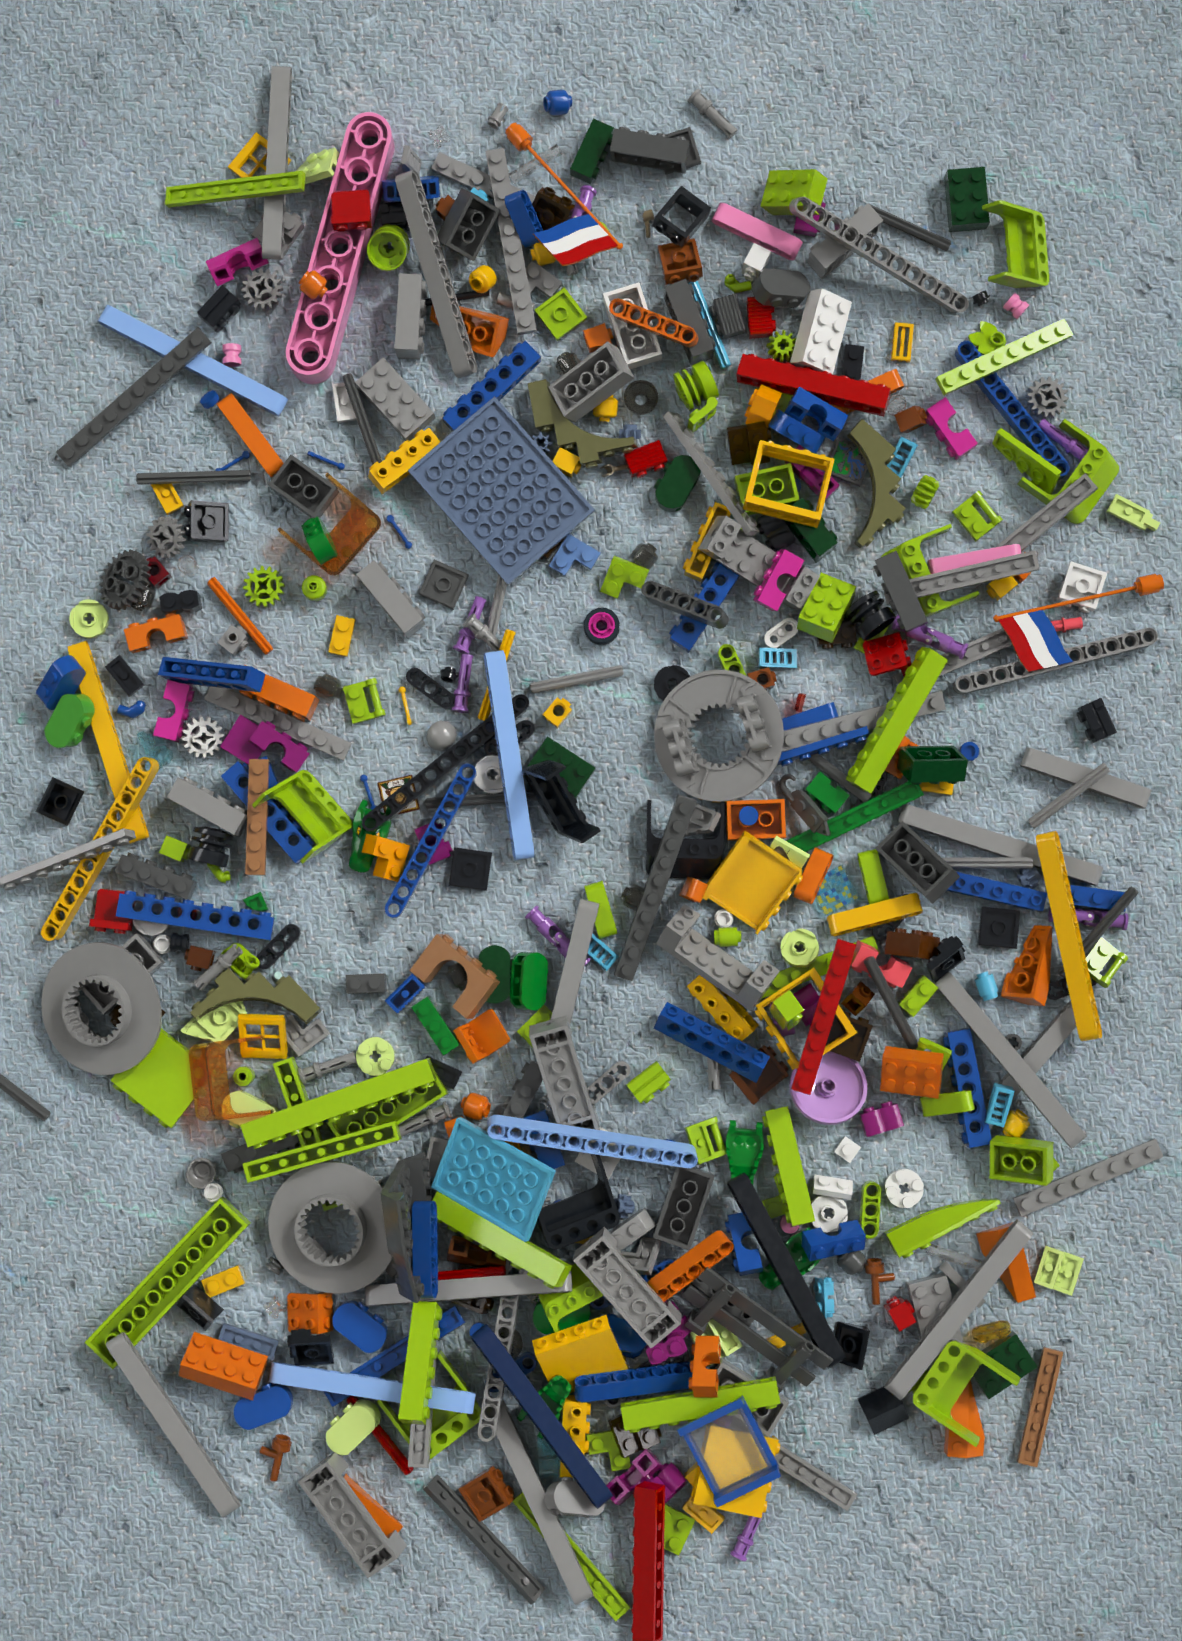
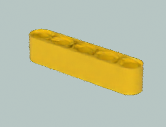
[826,893,923,936]

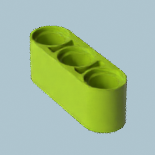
[717,644,747,676]
[857,849,889,904]
[584,881,618,939]
[920,1090,975,1117]
[859,1180,881,1239]

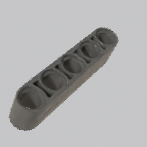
[641,581,729,629]

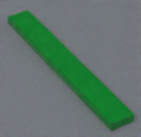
[786,781,924,852]

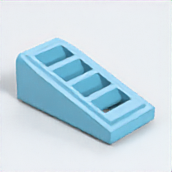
[886,436,918,478]
[759,648,797,668]
[587,934,619,971]
[985,1083,1015,1127]

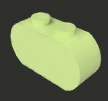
[222,1090,279,1129]
[326,1399,381,1455]

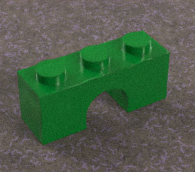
[411,996,460,1056]

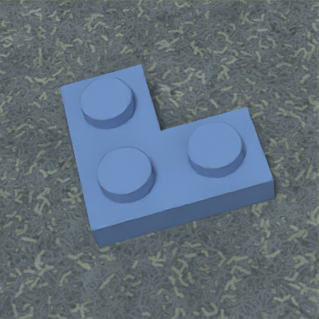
[549,534,601,576]

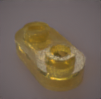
[972,1320,1011,1343]

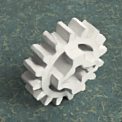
[181,715,224,758]

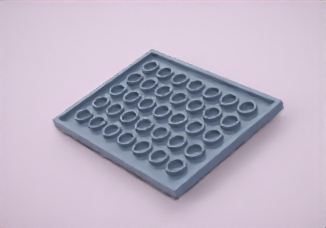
[408,396,595,586]

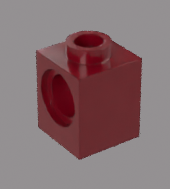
[146,556,172,589]

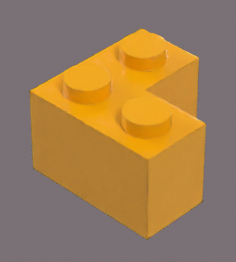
[744,384,782,428]
[362,834,410,882]

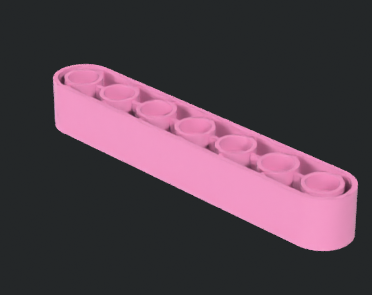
[286,112,395,384]

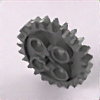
[99,549,151,611]

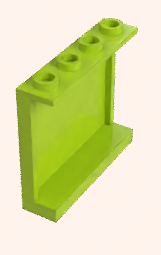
[110,1028,217,1128]

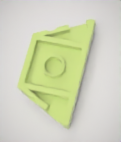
[296,148,340,184]
[180,1001,247,1044]

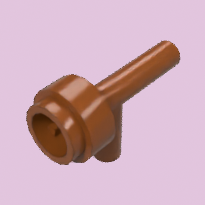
[865,1258,895,1305]
[260,1434,292,1481]

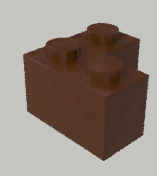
[885,928,940,960]

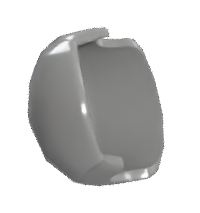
[426,720,457,751]
[186,1158,216,1189]

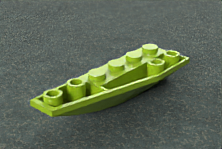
[884,1198,1001,1258]

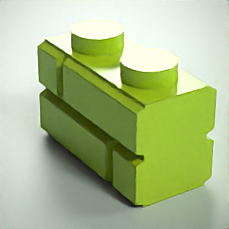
[898,975,938,1017]
[626,1061,671,1104]

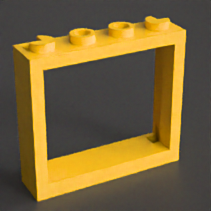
[743,440,835,528]
[754,968,857,1070]

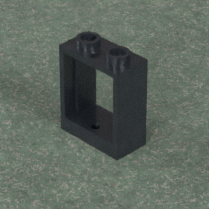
[652,186,711,248]

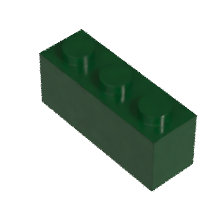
[570,118,614,184]

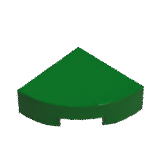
[243,892,269,911]

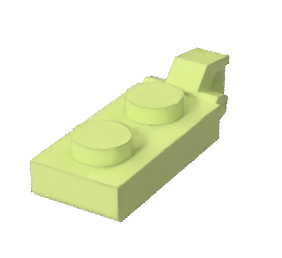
[1106,494,1160,531]

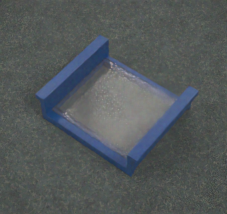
[677,1395,781,1508]

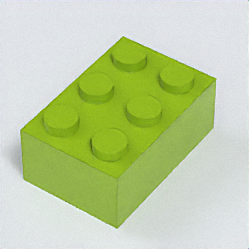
[760,169,828,215]
[734,463,800,516]
[797,572,856,643]
[989,1135,1054,1186]

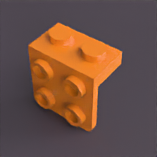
[453,1009,510,1064]
[287,1292,333,1334]

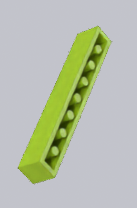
[845,646,948,794]
[769,990,804,1030]
[273,1057,343,1211]
[242,1120,402,1183]
[432,1191,572,1289]
[620,1376,781,1433]

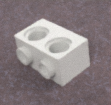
[741,243,771,282]

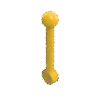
[398,686,412,725]

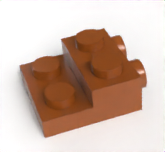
[658,238,703,284]
[458,1466,515,1522]

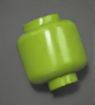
[301,575,327,602]

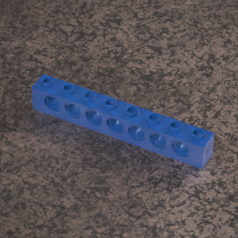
[116,890,275,940]

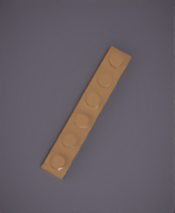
[245,759,270,875]
[1017,1347,1063,1467]

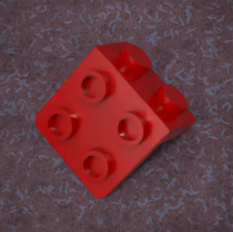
[331,190,372,232]
[863,632,912,676]
[89,889,136,934]

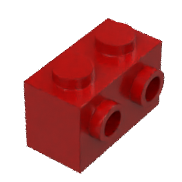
[883,1296,917,1331]

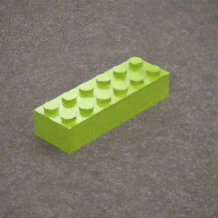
[328,1068,448,1156]

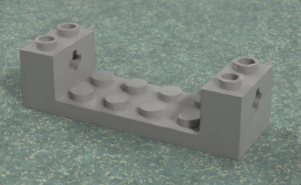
[698,516,820,609]
[656,904,779,1011]
[529,1015,600,1140]
[573,1227,682,1348]
[298,1452,407,1578]

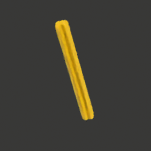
[478,629,515,721]

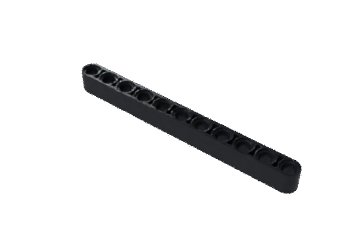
[362,694,529,833]
[727,1172,846,1369]

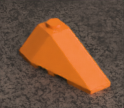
[430,304,509,357]
[1000,925,1053,1006]
[976,1222,1036,1303]
[944,1380,985,1458]
[343,1474,403,1536]

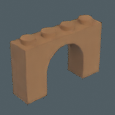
[409,934,500,1019]

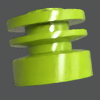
[367,224,410,271]
[673,360,719,411]

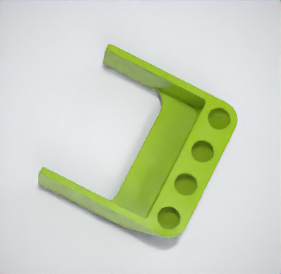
[982,200,1049,288]
[1017,419,1119,524]
[881,524,980,617]
[252,770,352,864]
[537,1263,604,1332]
[913,1341,1020,1447]
[377,1350,481,1460]

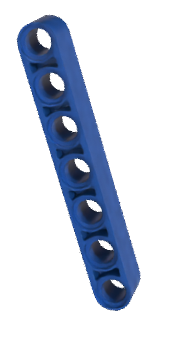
[575,1361,707,1402]

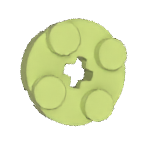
[69,599,109,638]
[780,929,819,968]
[356,1037,395,1076]

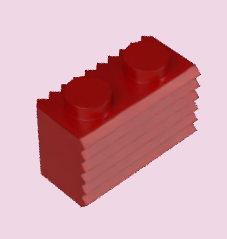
[746,297,776,339]
[624,440,667,478]

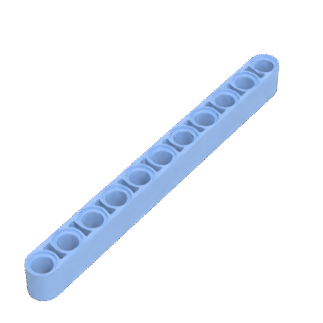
[98,305,288,417]
[484,650,534,861]
[487,1115,698,1168]
[269,1362,476,1414]

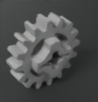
[241,268,283,311]
[1026,376,1069,419]
[146,516,186,558]

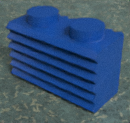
[385,973,426,1013]

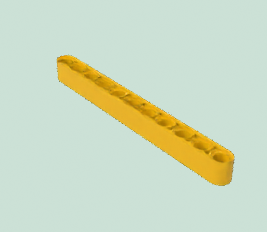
[67,641,149,844]
[41,757,159,941]
[1036,831,1102,1042]

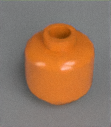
[298,270,328,299]
[461,1092,491,1121]

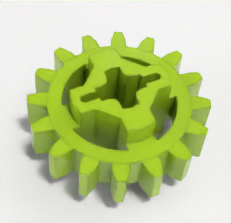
[243,566,285,608]

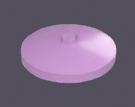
[789,1051,867,1125]

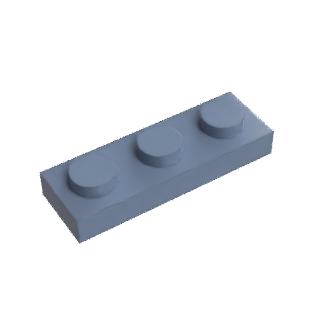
[218,1323,280,1360]

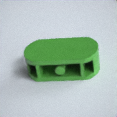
[44,694,95,748]

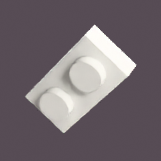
[332,383,357,423]
[813,1174,853,1200]

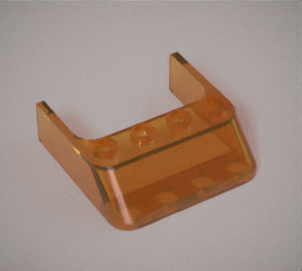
[277,473,381,576]
[189,1035,274,1121]

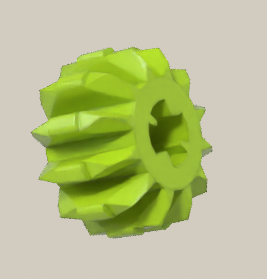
[766,330,796,363]
[911,475,940,509]

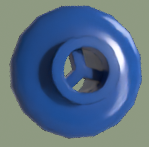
[543,89,572,116]

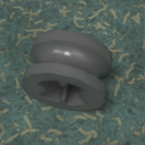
[1005,1034,1022,1051]
[265,1257,284,1275]

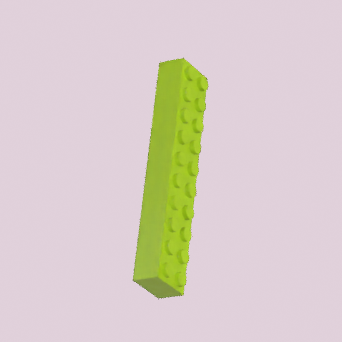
[240,1058,437,1149]
[85,1196,251,1369]

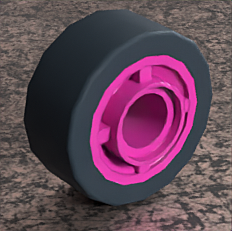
[584,608,620,645]

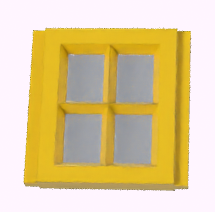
[228,132,292,178]
[238,1014,288,1059]

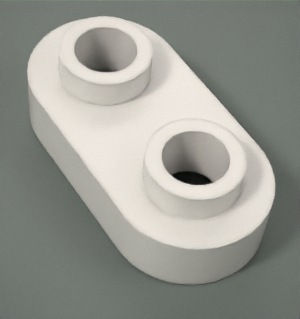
[764,618,798,648]

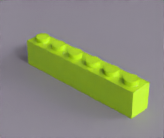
[762,1106,815,1227]
[398,1301,442,1425]

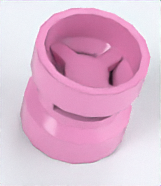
[1003,293,1029,319]
[222,343,241,367]

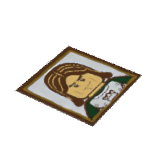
[377,775,420,815]

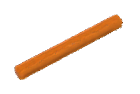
[207,577,273,655]

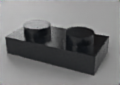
[841,344,864,380]
[105,655,144,697]
[426,1055,462,1089]

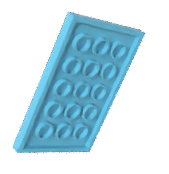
[431,1117,556,1242]

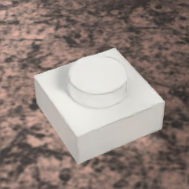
[834,1136,861,1163]

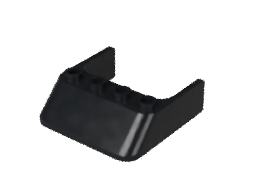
[522,760,601,843]
[646,800,725,879]
[537,1154,620,1250]

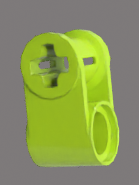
[221,943,260,979]

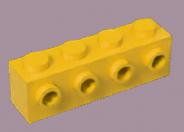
[368,428,440,494]
[682,502,731,582]
[687,975,759,1041]
[560,1395,591,1478]

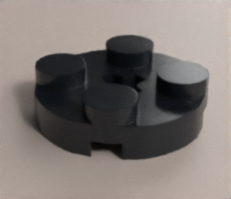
[654,665,690,701]

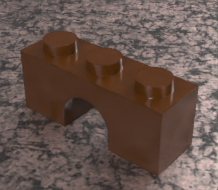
[447,1235,507,1268]

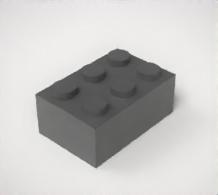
[437,188,500,261]
[268,454,339,518]

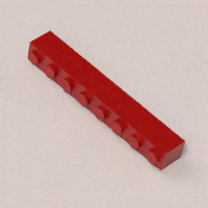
[736,354,891,417]
[791,939,857,1095]
[631,1481,665,1641]

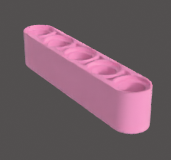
[711,203,803,260]
[927,544,1021,574]

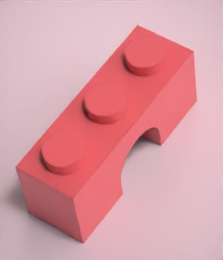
[851,940,913,988]

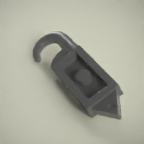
[779,774,830,836]

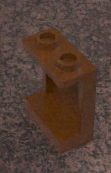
[728,1045,789,1105]

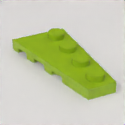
[992,428,1062,495]

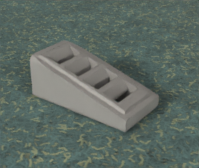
[401,145,422,174]

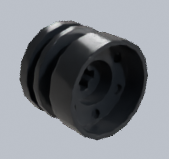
[844,591,896,641]
[186,826,234,868]

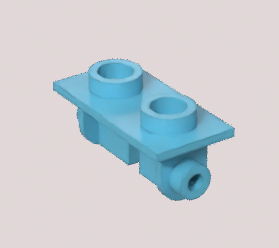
[813,1277,835,1319]

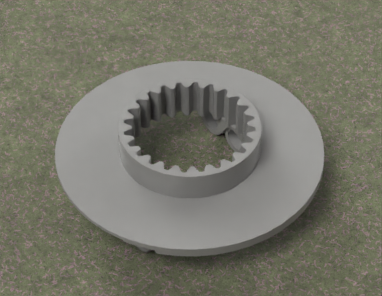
[654,670,784,802]
[41,942,162,1075]
[268,1161,393,1294]

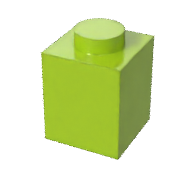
[159,835,191,862]

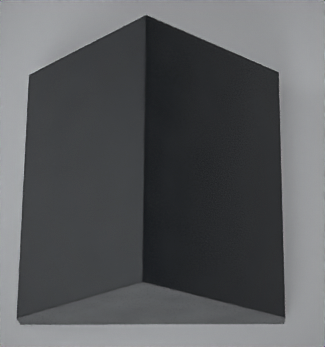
[35,777,84,826]
[177,1284,224,1331]
[835,1321,870,1370]
[857,1386,909,1435]

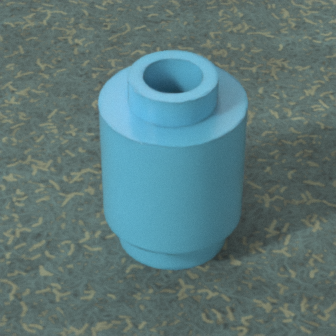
[975,971,999,1001]

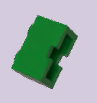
[804,772,850,814]

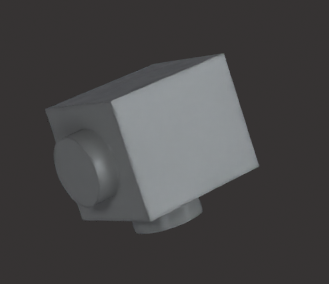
[217,624,249,656]

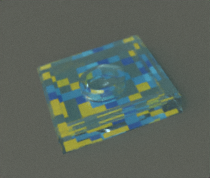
[816,865,860,916]

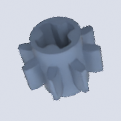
[619,424,641,440]
[532,432,553,454]
[1017,866,1041,889]
[614,1194,635,1219]

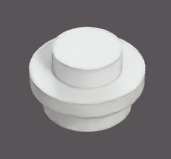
[714,909,733,928]
[153,935,171,954]
[204,1183,223,1202]

